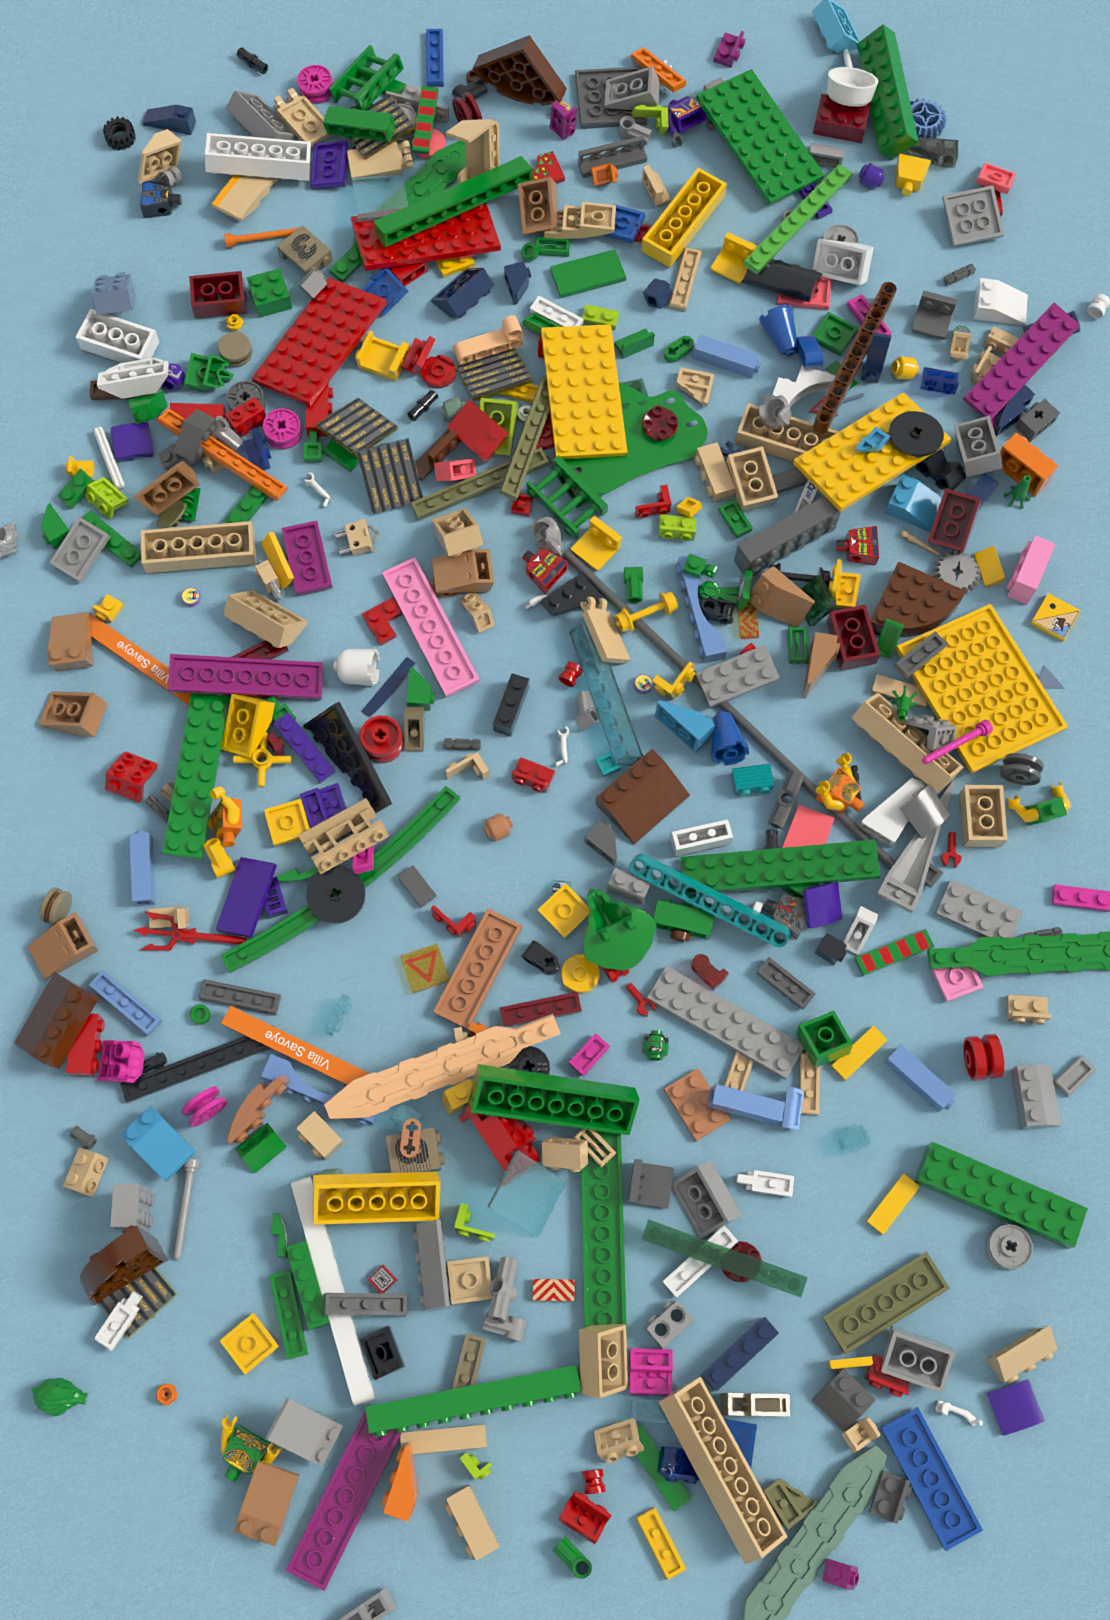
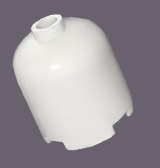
[334,649,380,686]

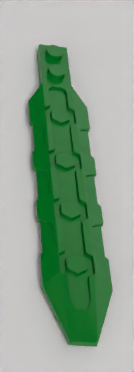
[329,140,466,283]
[927,932,1110,976]

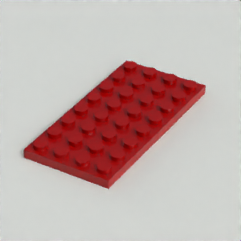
[351,203,501,271]
[251,277,387,406]

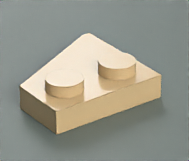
[676,367,715,407]

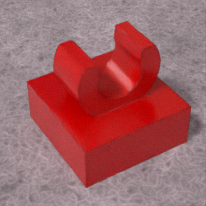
[511,494,533,517]

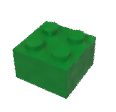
[246,268,292,318]
[796,1011,853,1069]

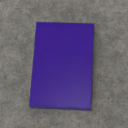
[310,140,348,190]

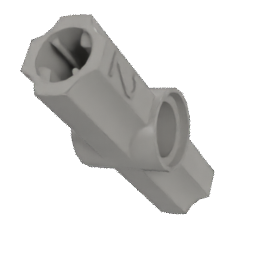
[488,1257,518,1324]

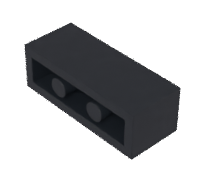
[493,673,530,737]

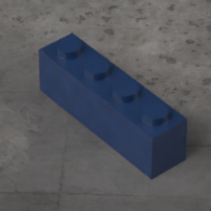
[701,1317,779,1391]

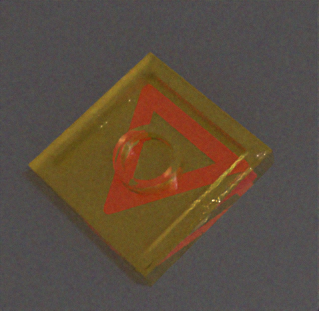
[400,944,450,994]

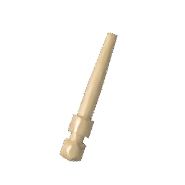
[900,530,940,555]

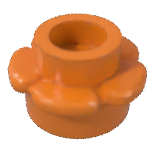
[156,1383,177,1405]

